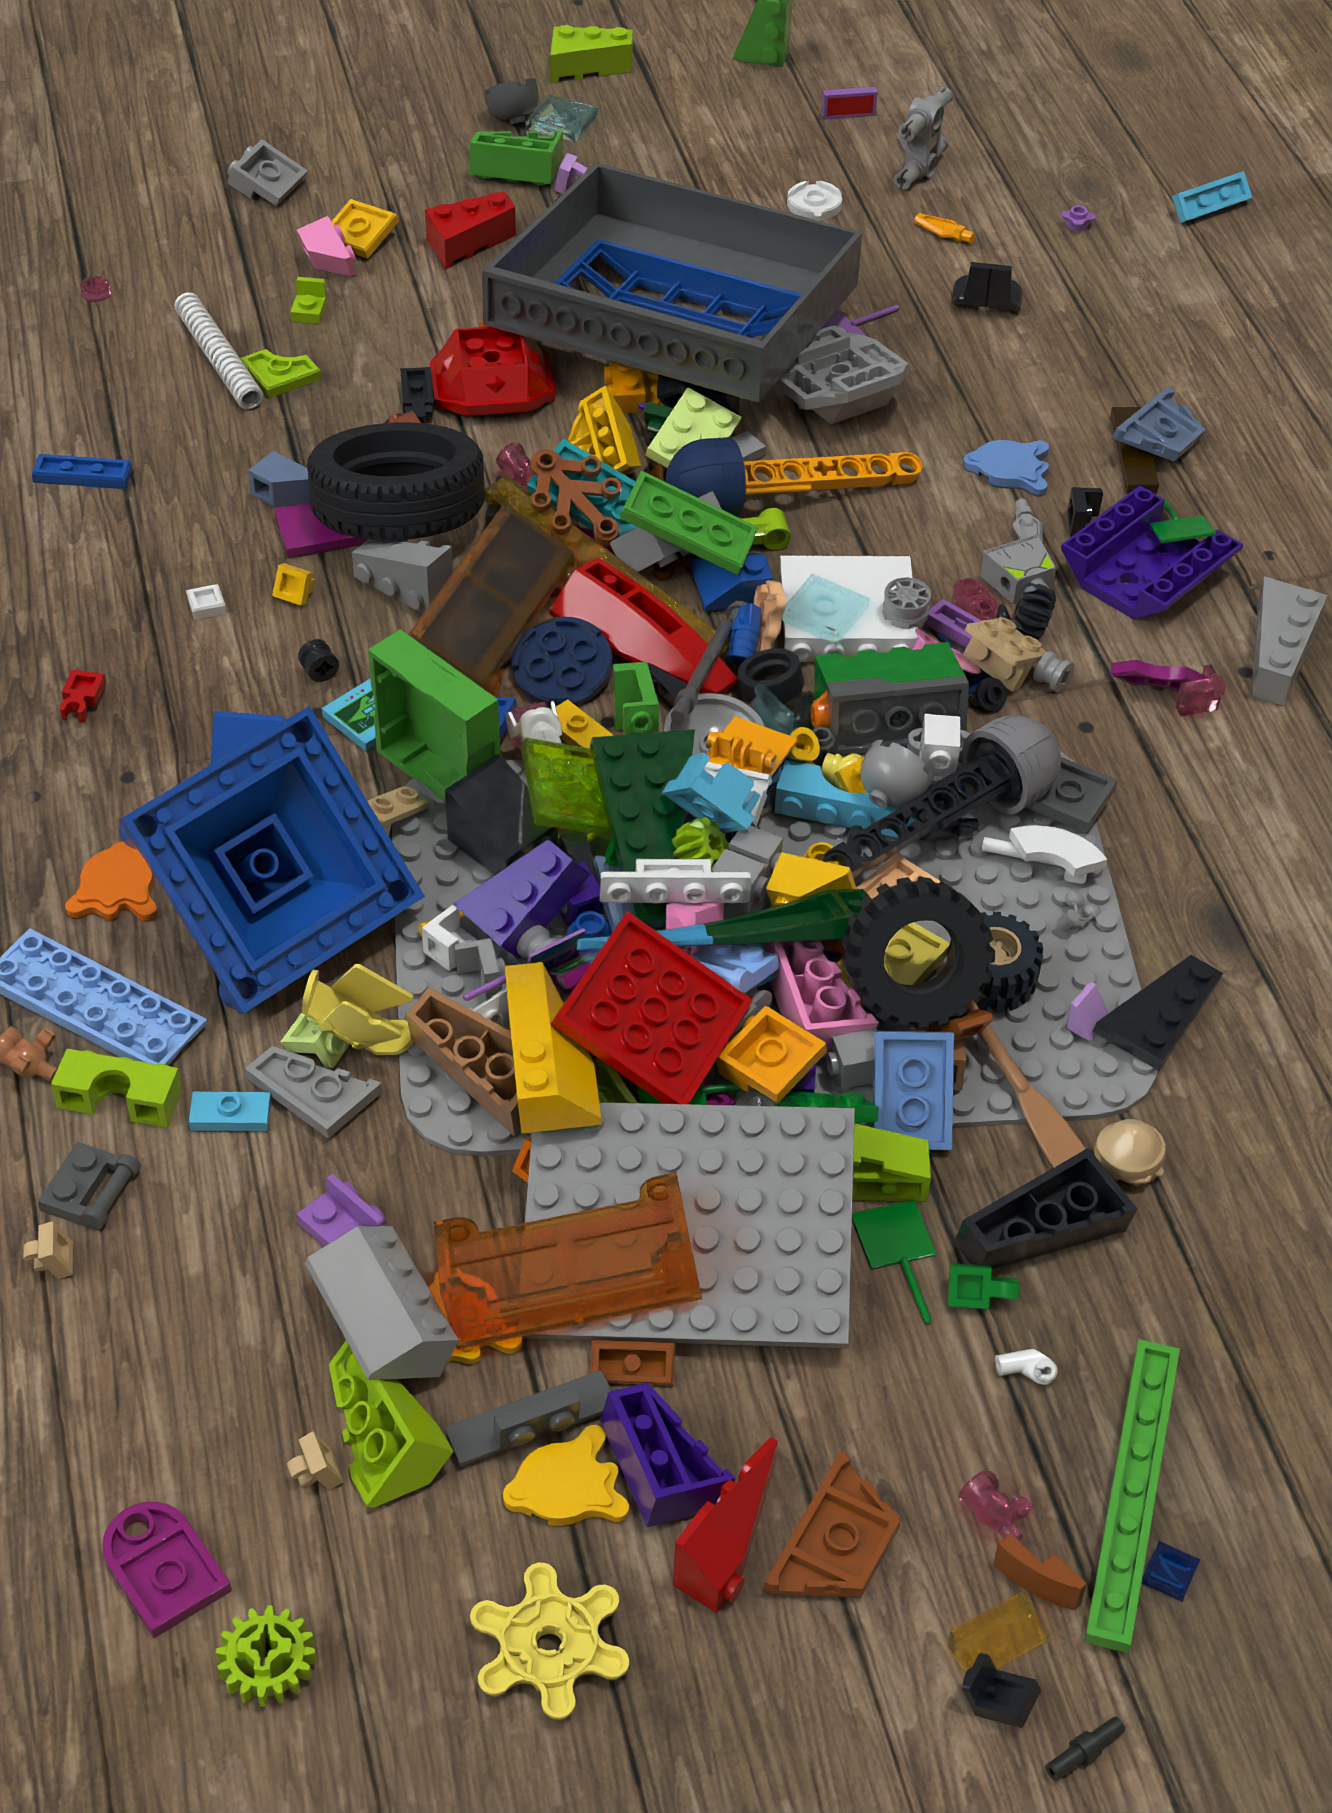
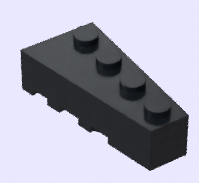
[954,1148,1138,1269]

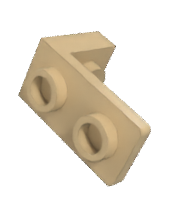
[368,786,429,836]

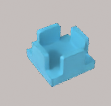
[662,753,761,833]

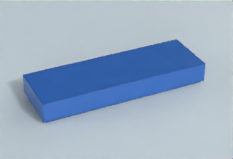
[32,454,133,489]

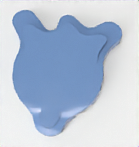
[963,440,1049,496]

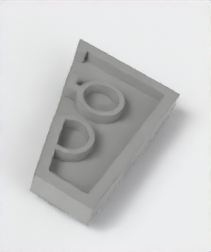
[245,1046,383,1138]

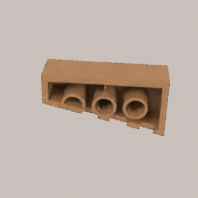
[406,987,521,1137]

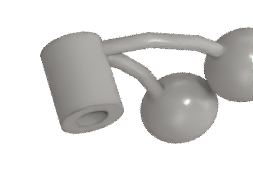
[1057,891,1101,931]

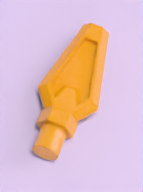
[914,213,976,244]

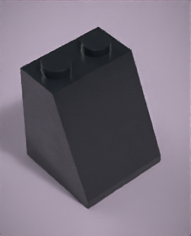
[445,754,558,875]

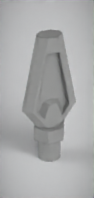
[1012,499,1043,542]

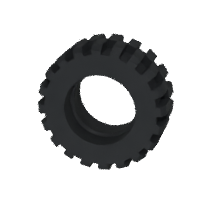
[842,877,995,1030]

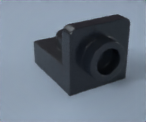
[1067,487,1103,536]

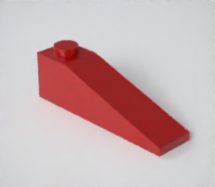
[673,1437,778,1613]

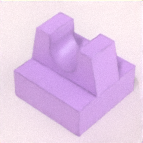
[554,153,588,194]

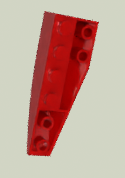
[549,557,739,694]

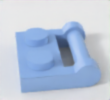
[689,945,779,993]

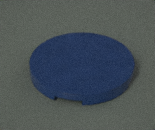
[512,617,613,707]

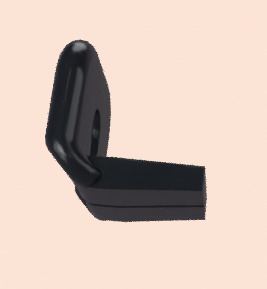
[952,262,1023,312]

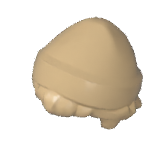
[1094,1119,1166,1187]

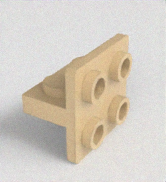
[963,617,1047,692]

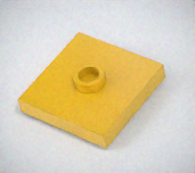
[331,199,399,259]

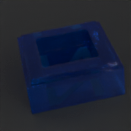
[1141,1541,1200,1602]

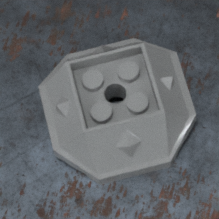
[774,325,909,425]

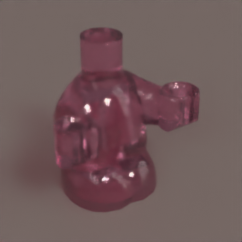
[496,442,544,495]
[958,1470,1034,1541]

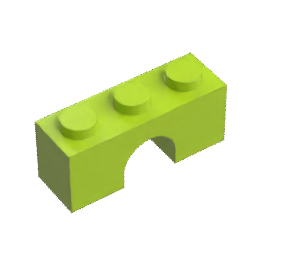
[51,1049,182,1128]

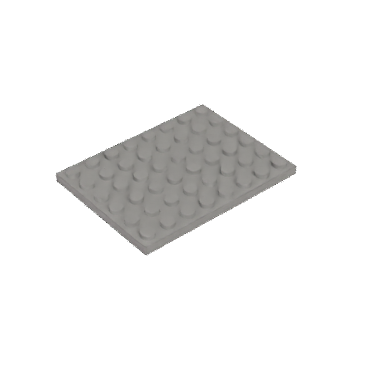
[516,1103,855,1348]

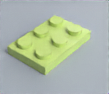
[645,387,742,468]

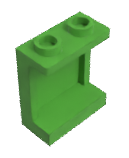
[613,662,659,735]

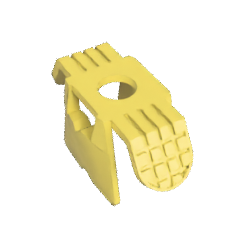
[302,964,414,1055]

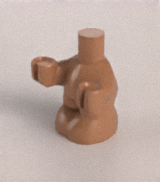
[0,1026,58,1082]

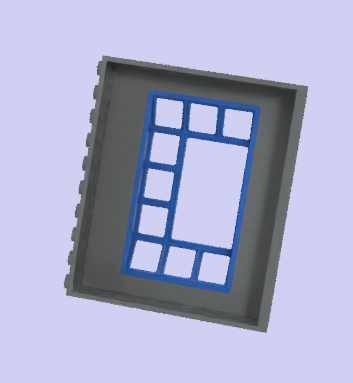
[482,163,863,403]

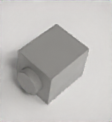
[826,1028,877,1090]

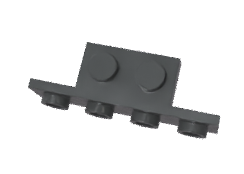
[446,1371,611,1467]

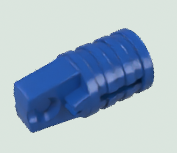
[725,603,761,666]

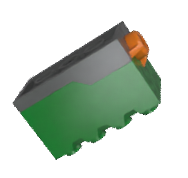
[811,642,969,755]

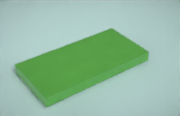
[619,471,758,575]

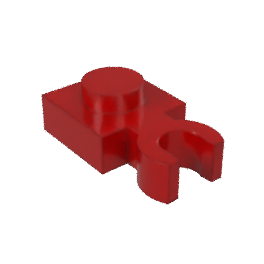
[60,669,106,722]

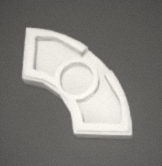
[1009,826,1107,877]

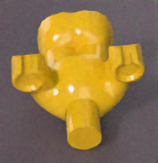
[782,727,820,765]

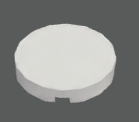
[787,181,843,221]

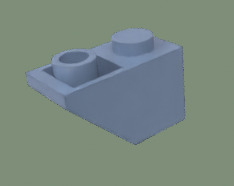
[248,451,310,507]

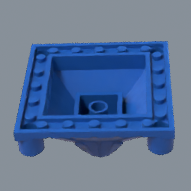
[119,706,425,1015]

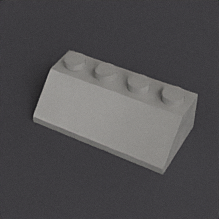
[304,1226,459,1380]

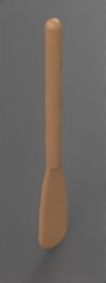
[936,961,1086,1168]

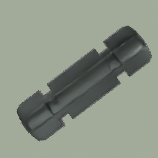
[794,690,814,730]

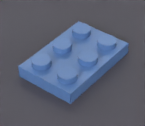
[873,1031,954,1150]

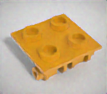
[706,716,798,777]

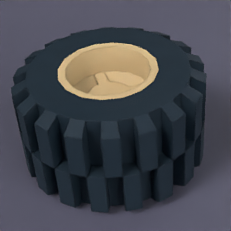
[946,911,1044,1013]

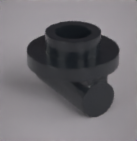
[968,678,1007,712]

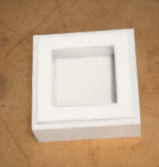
[186,584,227,620]

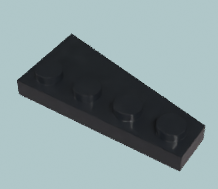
[1092,955,1223,1070]

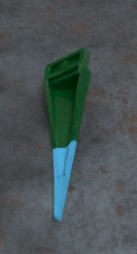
[577,889,871,950]

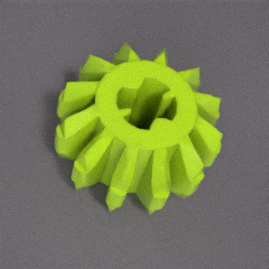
[672,817,729,869]

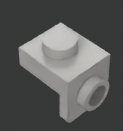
[455,938,505,998]

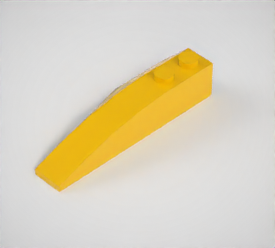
[505,962,602,1134]

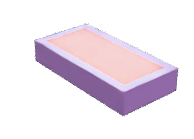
[821,87,878,119]

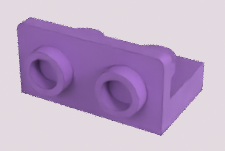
[296,1174,386,1247]

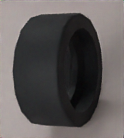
[737,648,805,707]

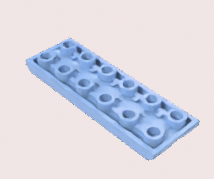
[0,929,207,1065]

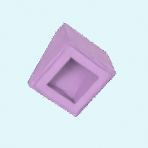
[1067,982,1108,1040]

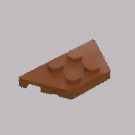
[764,1451,901,1597]

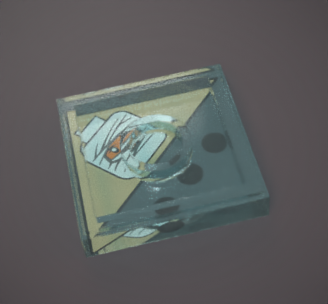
[526,94,598,142]
[781,574,870,646]

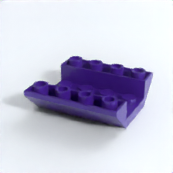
[1061,486,1243,619]

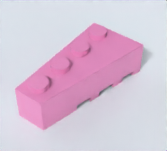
[763,942,878,1057]

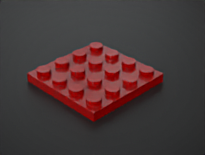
[550,911,753,1104]

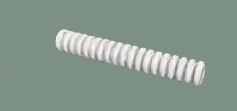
[174,292,263,409]

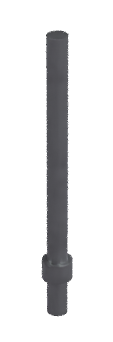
[671,620,732,724]

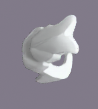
[505,701,570,785]

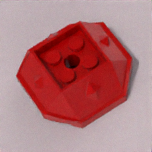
[430,325,555,416]

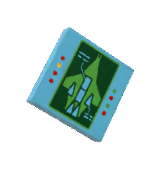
[321,679,376,752]

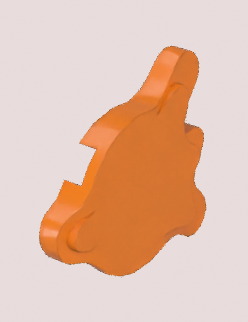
[65,841,158,922]

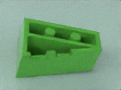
[732,0,793,67]
[470,131,563,186]

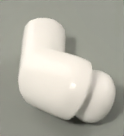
[995,1349,1058,1385]

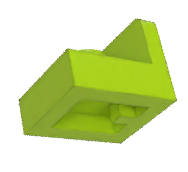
[290,277,327,324]

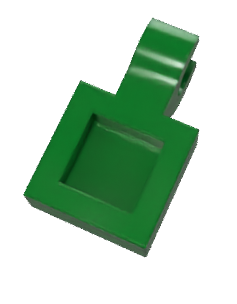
[947,1263,1020,1309]

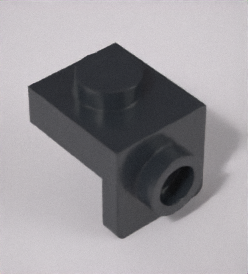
[962,1653,1041,1728]

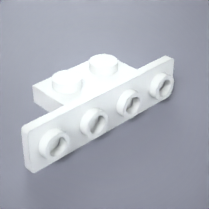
[600,859,752,903]

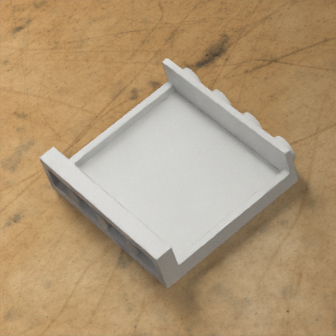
[779,556,919,662]

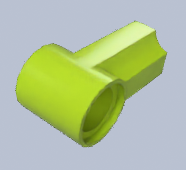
[742,508,791,550]

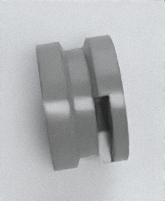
[882,577,931,629]

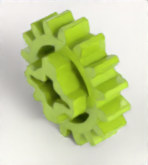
[216,1605,316,1707]

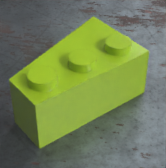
[550,25,633,83]
[853,1124,931,1202]

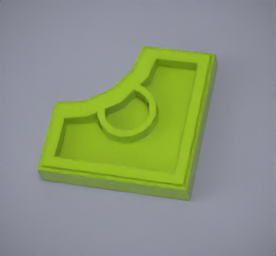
[240,349,322,399]

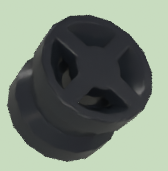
[298,639,339,682]

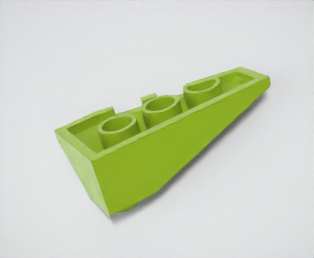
[329,1341,454,1508]

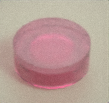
[80,276,111,302]

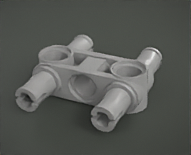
[894,87,954,189]

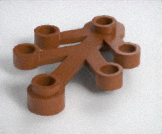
[530,449,621,547]

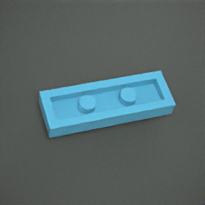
[1172,171,1253,223]

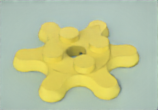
[470,1562,629,1720]

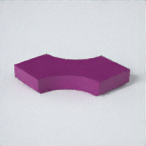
[1110,660,1207,691]

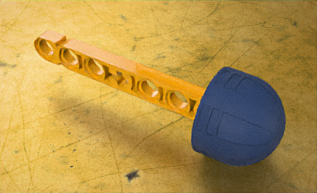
[666,437,922,517]

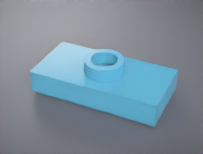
[188,1092,271,1131]

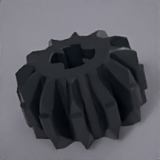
[1011,582,1056,640]

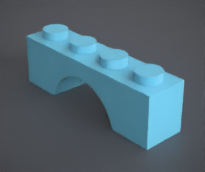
[774,759,917,837]

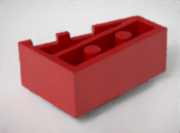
[425,192,516,269]

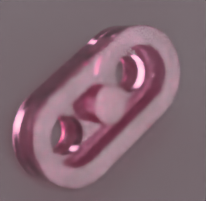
[952,578,999,621]

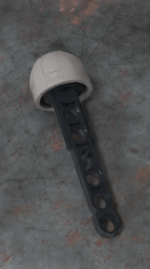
[821,715,1061,878]

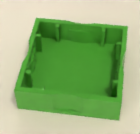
[368,629,500,803]

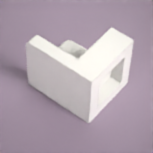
[422,905,477,972]

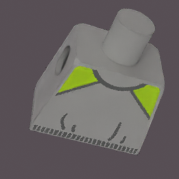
[980,534,1056,604]

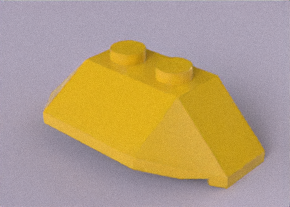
[568,385,642,476]

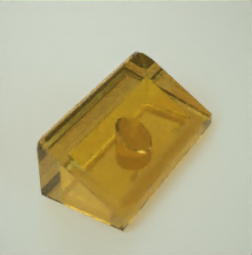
[947,1591,1047,1672]

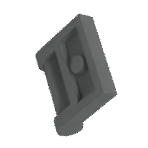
[38,1142,141,1230]

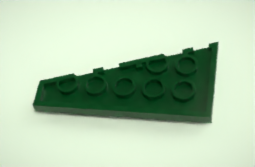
[590,729,695,929]

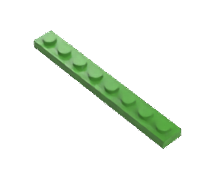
[1084,1339,1180,1653]

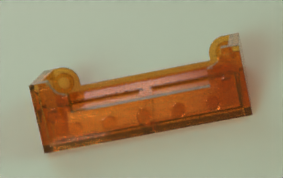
[434,1172,702,1350]

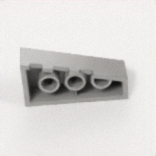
[1252,576,1328,706]

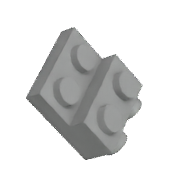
[227,139,308,207]

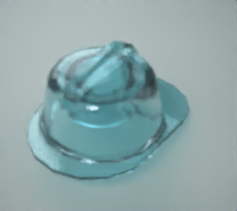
[748,684,795,735]

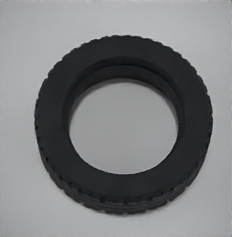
[307,422,485,540]

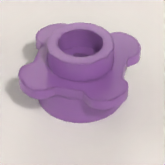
[1061,205,1095,231]

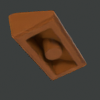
[590,1340,675,1385]

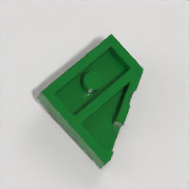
[775,1091,879,1123]

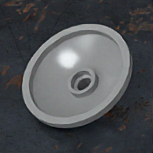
[663,693,765,755]

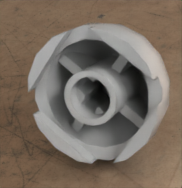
[860,740,934,808]

